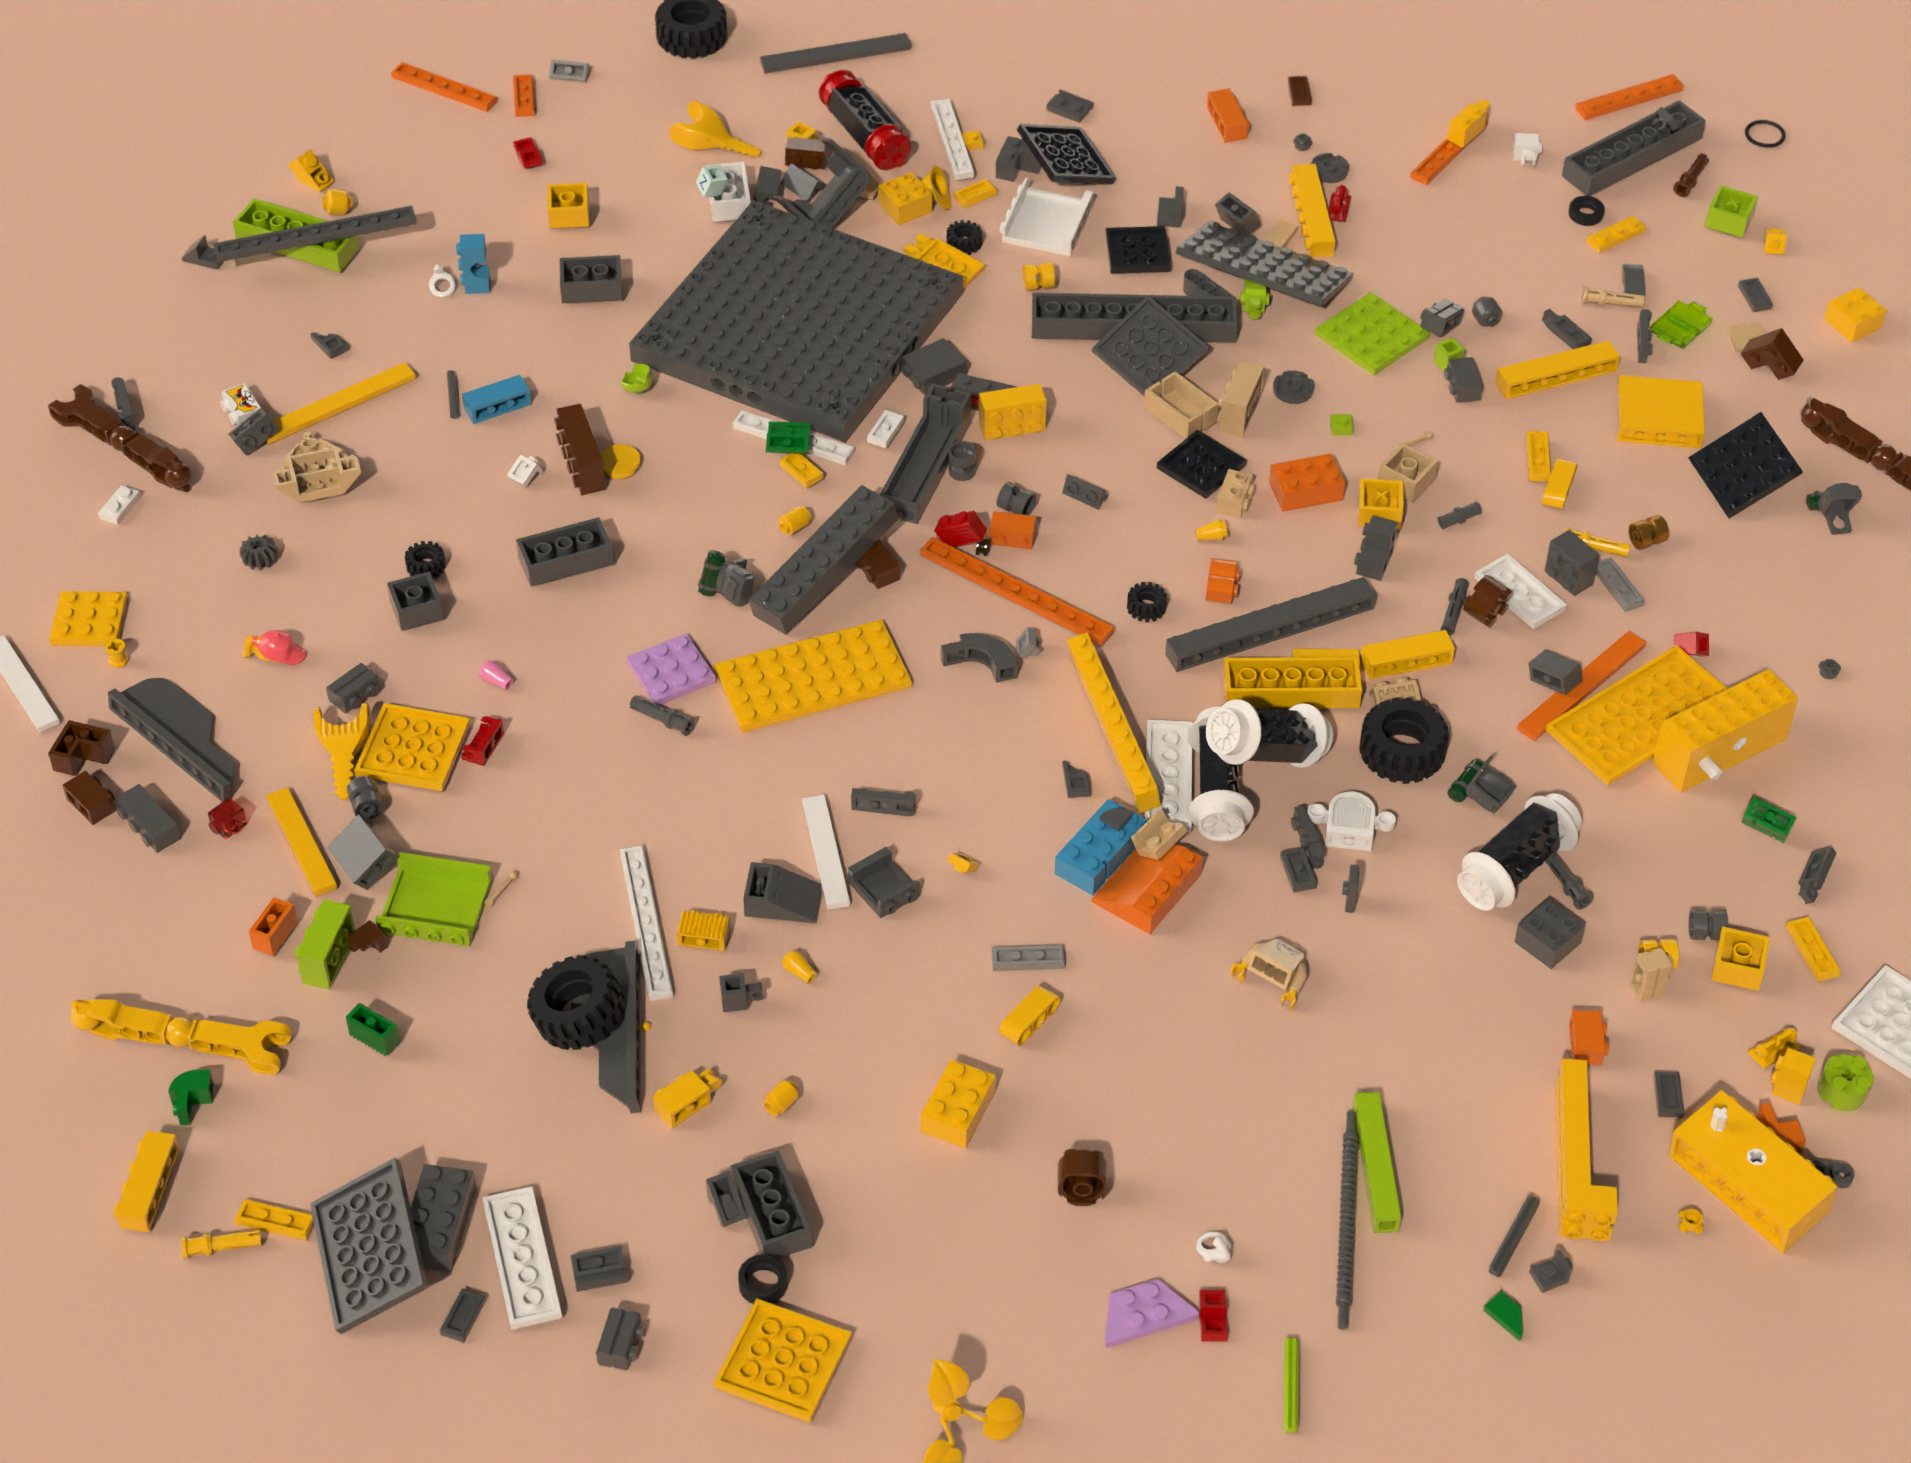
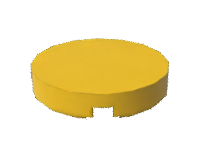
[601,444,641,479]

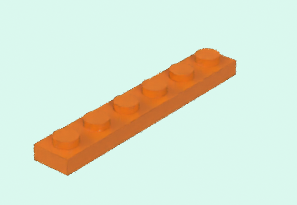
[1575,74,1684,120]

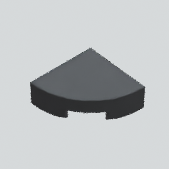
[1100,808,1133,831]

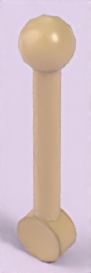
[1395,431,1432,449]
[484,871,518,908]

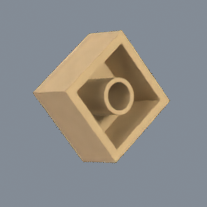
[1378,442,1438,502]

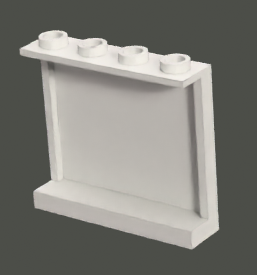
[1000,177,1093,257]

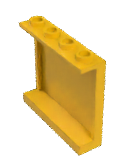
[1616,375,1705,449]

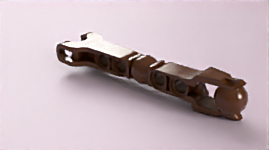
[48,384,192,492]
[1801,397,1911,491]

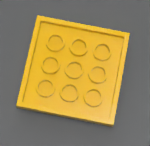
[354,703,471,792]
[714,1298,852,1423]

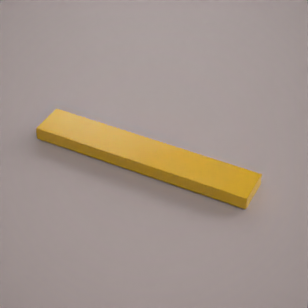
[266,787,337,897]

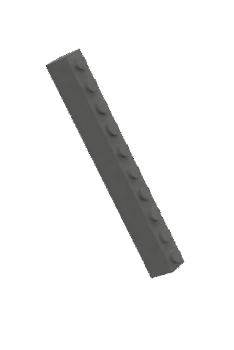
[1165,577,1376,672]

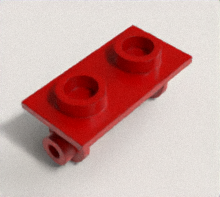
[1328,185,1351,222]

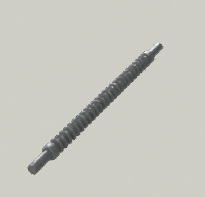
[1336,1111,1358,1330]

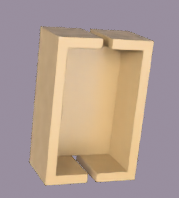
[1144,371,1219,439]

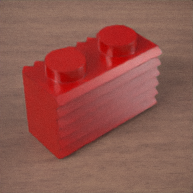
[934,510,987,547]

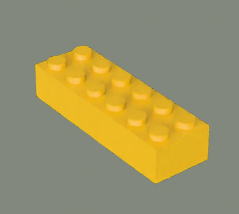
[1222,657,1362,709]

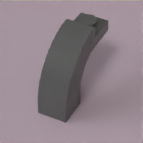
[941,633,1018,683]

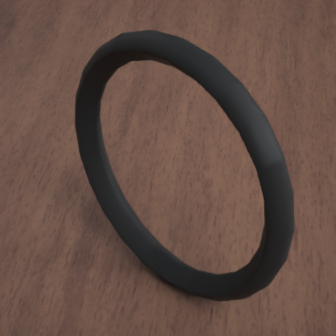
[1745,120,1786,148]

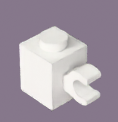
[1513,133,1542,166]

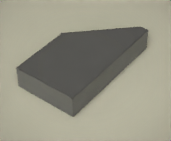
[310,332,348,359]
[1062,761,1091,798]

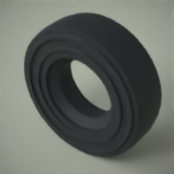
[1569,196,1605,226]

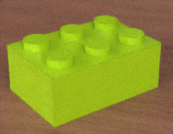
[295,899,355,990]

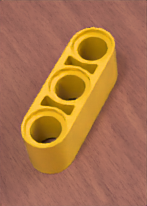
[1542,458,1578,510]
[998,985,1061,1046]

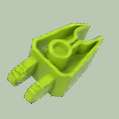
[1240,279,1269,320]

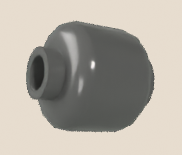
[1472,296,1502,327]

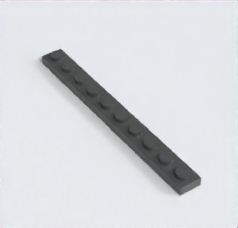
[213,206,417,262]

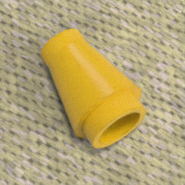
[1195,519,1228,541]
[781,950,817,984]

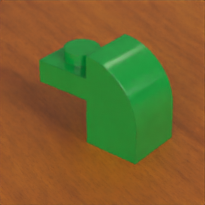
[168,1069,214,1125]

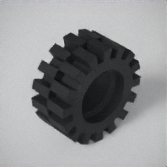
[946,220,982,255]
[405,541,446,579]
[1127,582,1167,622]

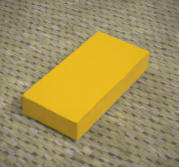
[953,179,997,208]

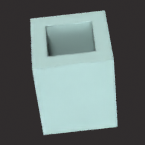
[696,164,728,197]

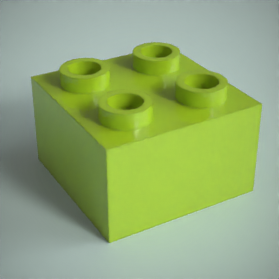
[1705,185,1758,238]

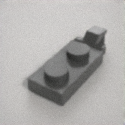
[1542,308,1592,349]
[1798,847,1837,904]

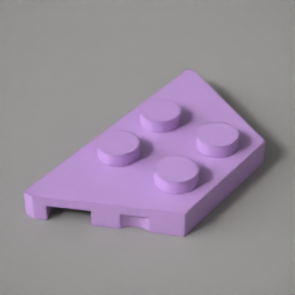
[1105,1279,1199,1348]

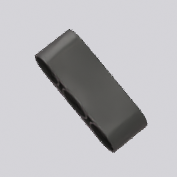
[1183,269,1230,297]

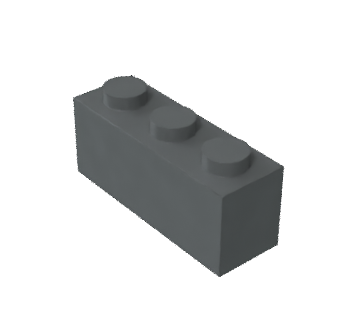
[116,784,181,853]

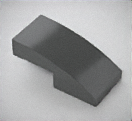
[1622,264,1646,296]

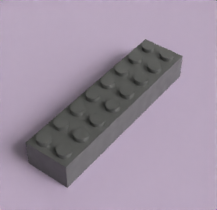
[1562,100,1706,196]
[749,485,898,635]

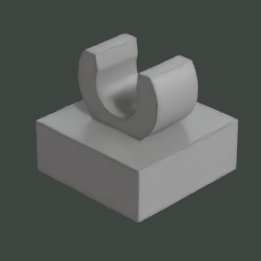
[1016,627,1042,659]

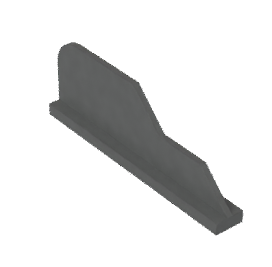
[108,678,235,803]
[571,940,641,1113]

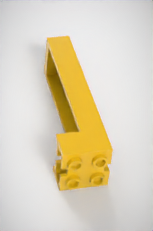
[1555,1058,1618,1241]

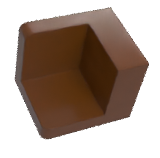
[347,920,388,953]

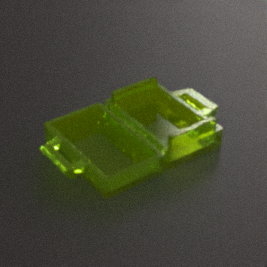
[1650,300,1712,349]

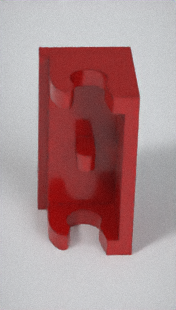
[461,716,504,766]

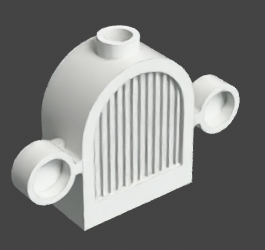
[1307,791,1396,851]

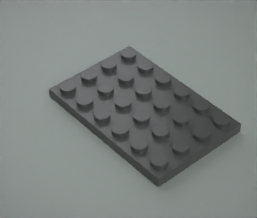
[310,1158,428,1334]

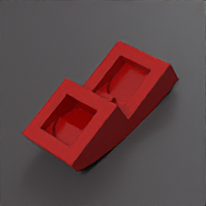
[513,137,543,169]
[1199,1290,1228,1342]

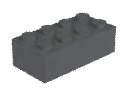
[516,517,614,587]
[731,1150,813,1258]
[411,1164,476,1273]

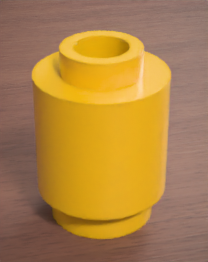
[778,506,811,535]
[763,1080,799,1116]

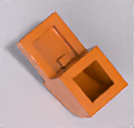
[1756,1103,1806,1155]

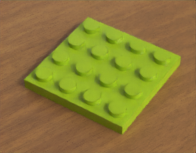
[1315,292,1430,376]

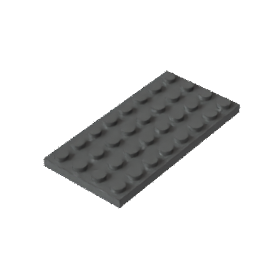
[1176,222,1353,306]

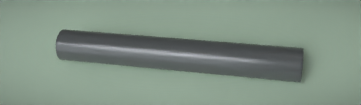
[447,370,458,419]

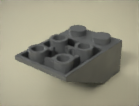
[743,862,821,923]

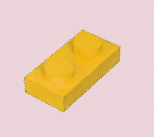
[780,453,823,489]

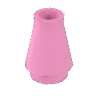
[479,660,513,690]

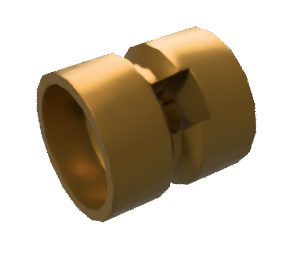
[1628,515,1669,550]

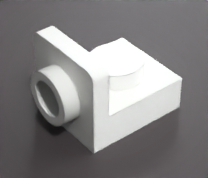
[507,455,543,487]

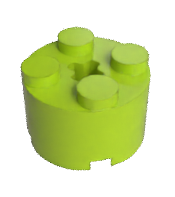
[1817,1054,1874,1111]

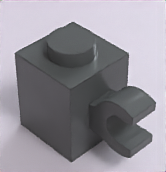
[719,973,763,1012]

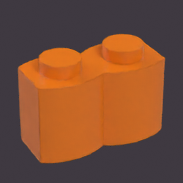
[1205,558,1240,604]

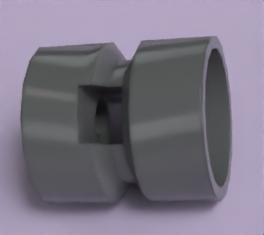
[949,441,976,481]
[997,482,1037,515]
[346,776,384,820]
[1688,909,1728,940]

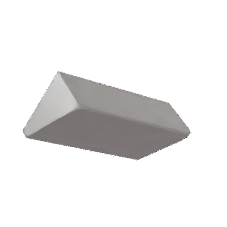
[549,60,591,82]

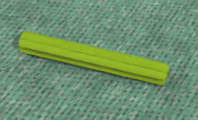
[1284,1338,1299,1434]

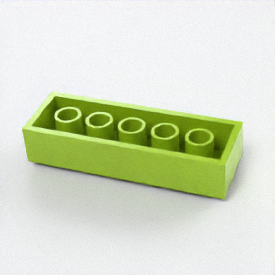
[233,198,360,272]

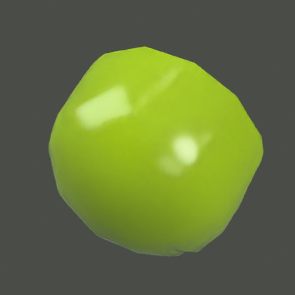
[621,364,653,394]

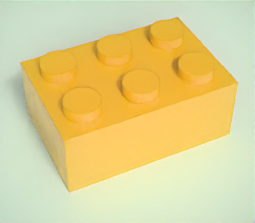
[979,384,1046,441]
[921,1059,996,1148]

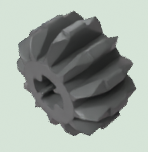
[239,534,278,570]

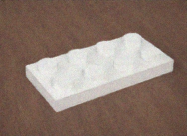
[1474,554,1567,630]

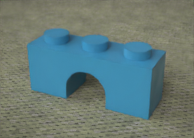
[456,234,490,294]

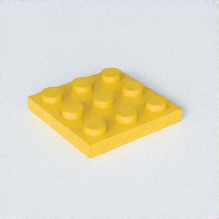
[49,591,128,646]

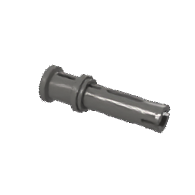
[630,695,695,736]
[1545,852,1593,910]

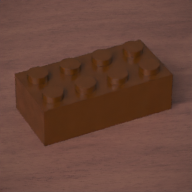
[554,403,606,496]

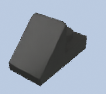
[181,235,224,270]
[705,1170,747,1227]

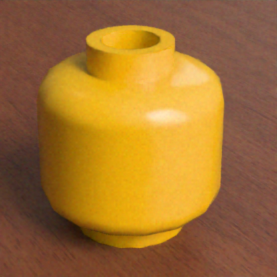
[322,189,352,215]

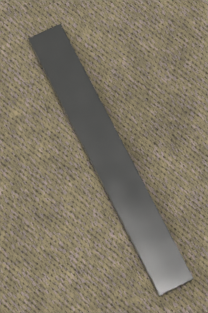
[760,33,911,73]

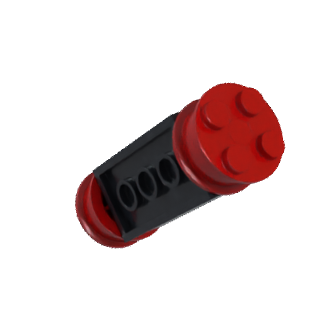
[819,70,911,170]

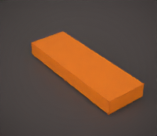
[513,74,535,117]

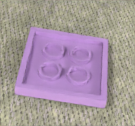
[626,634,716,705]

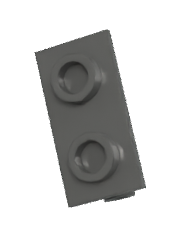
[1062,474,1108,510]

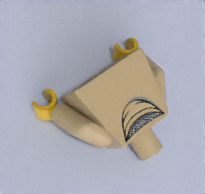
[1231,939,1307,1011]

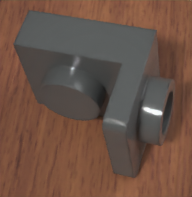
[1529,1250,1573,1293]

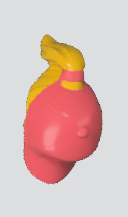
[242,630,306,665]

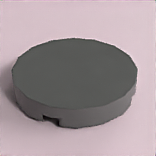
[1311,153,1349,183]
[1273,370,1314,404]

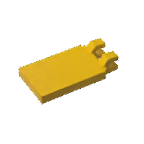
[903,233,985,290]

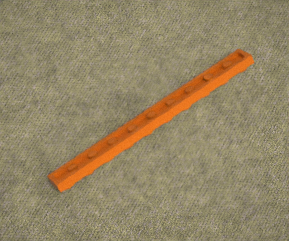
[920,537,1114,646]

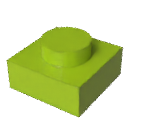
[1330,414,1353,435]

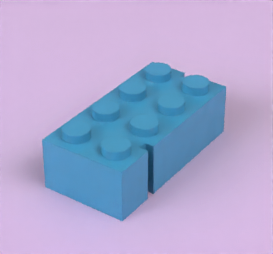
[1055,798,1147,896]

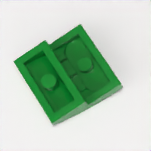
[766,421,811,454]

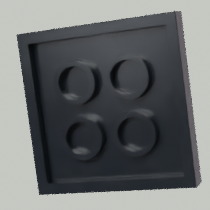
[1105,226,1171,274]
[1157,430,1246,499]

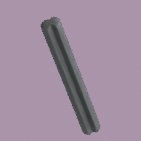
[1489,1195,1540,1277]

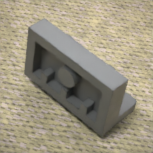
[228,408,279,455]

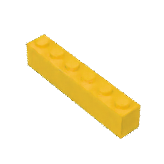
[1288,164,1335,258]
[1495,341,1620,399]

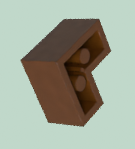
[1740,328,1804,380]
[48,720,115,776]

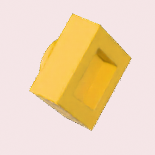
[961,130,984,151]
[948,853,980,874]

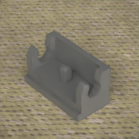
[754,166,782,207]

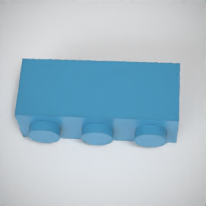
[462,374,531,424]

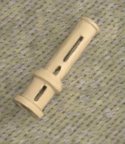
[1581,285,1645,308]

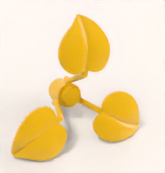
[923,1359,1024,1463]

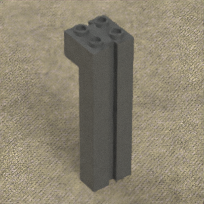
[880,383,971,524]

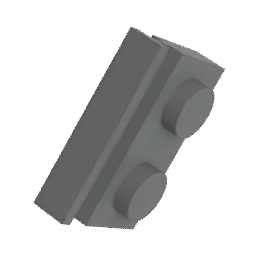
[1046,89,1093,123]
[571,1246,628,1292]

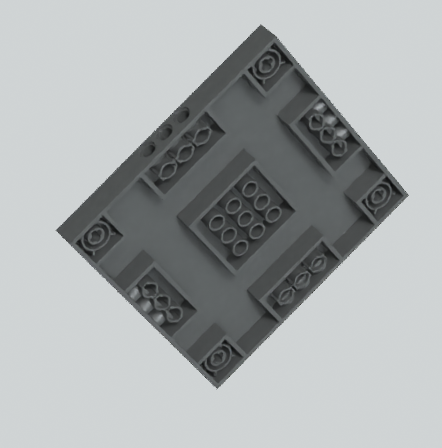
[629,200,963,443]

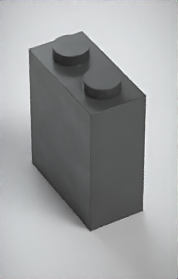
[901,338,966,395]

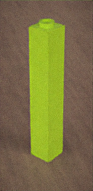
[1352,1091,1401,1233]

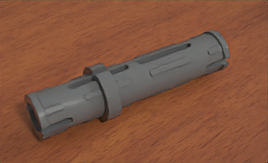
[1441,578,1469,635]

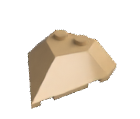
[273,431,361,503]

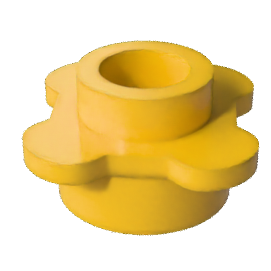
[1678,1209,1704,1234]

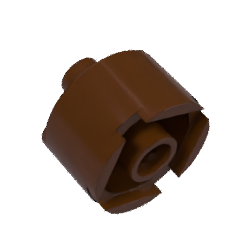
[1463,575,1514,628]
[1058,1149,1108,1206]

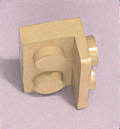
[1369,678,1421,706]
[1131,810,1188,860]

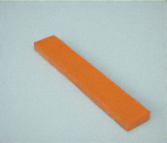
[391,62,498,112]
[1410,120,1488,185]

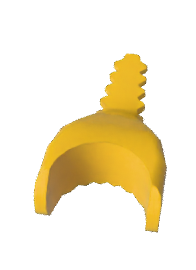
[669,100,761,157]
[314,703,371,800]

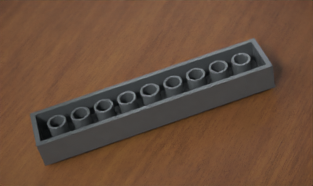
[1032,293,1237,342]

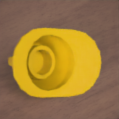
[921,166,951,210]

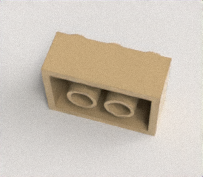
[1217,360,1264,437]

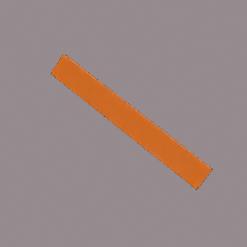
[1517,631,1646,742]

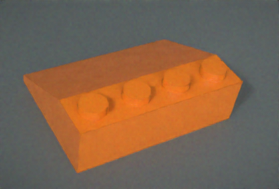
[1091,845,1203,934]

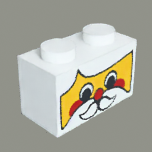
[220,383,261,426]

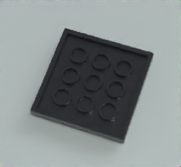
[1017,124,1116,184]
[1688,412,1803,519]

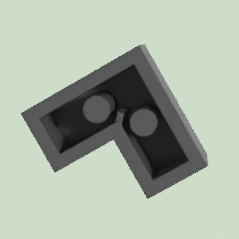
[996,136,1042,182]
[1354,515,1398,581]

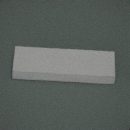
[1596,557,1645,612]
[992,945,1065,971]

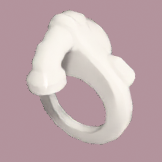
[429,264,455,298]
[1196,1232,1232,1264]

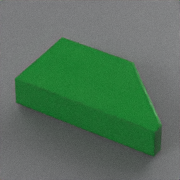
[1483,1291,1523,1341]

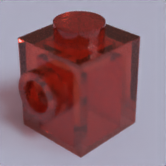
[207,797,247,839]

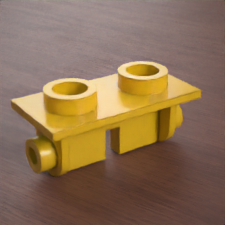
[1747,1028,1801,1069]

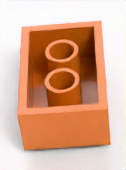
[1269,453,1345,512]

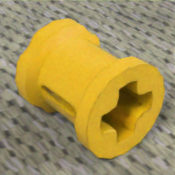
[105,639,129,668]

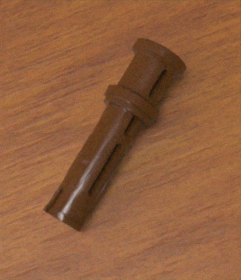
[1673,154,1709,197]

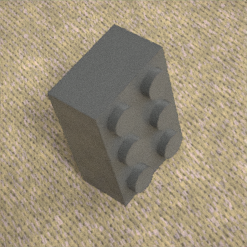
[560,255,623,303]

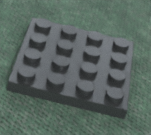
[1092,295,1209,397]

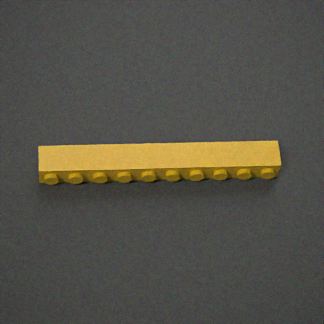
[1067,633,1161,813]

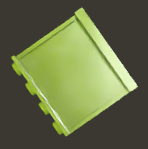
[375,852,493,946]

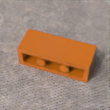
[1207,88,1250,143]

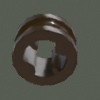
[976,537,990,556]

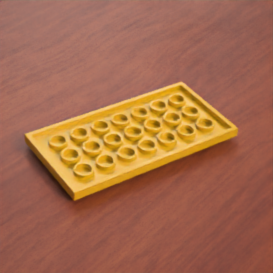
[714,619,912,733]
[1545,645,1728,786]

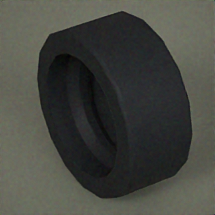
[738,1254,787,1304]

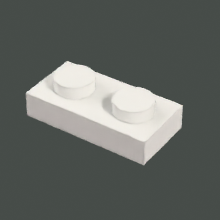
[867,410,904,448]
[98,485,141,525]

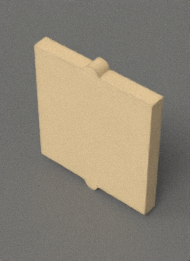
[1727,323,1764,352]

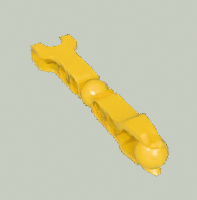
[71,999,293,1075]

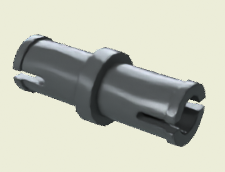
[1438,501,1482,529]

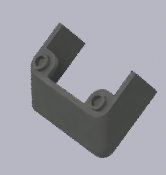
[772,137,870,228]

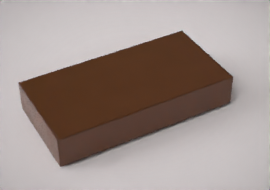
[1288,76,1312,106]

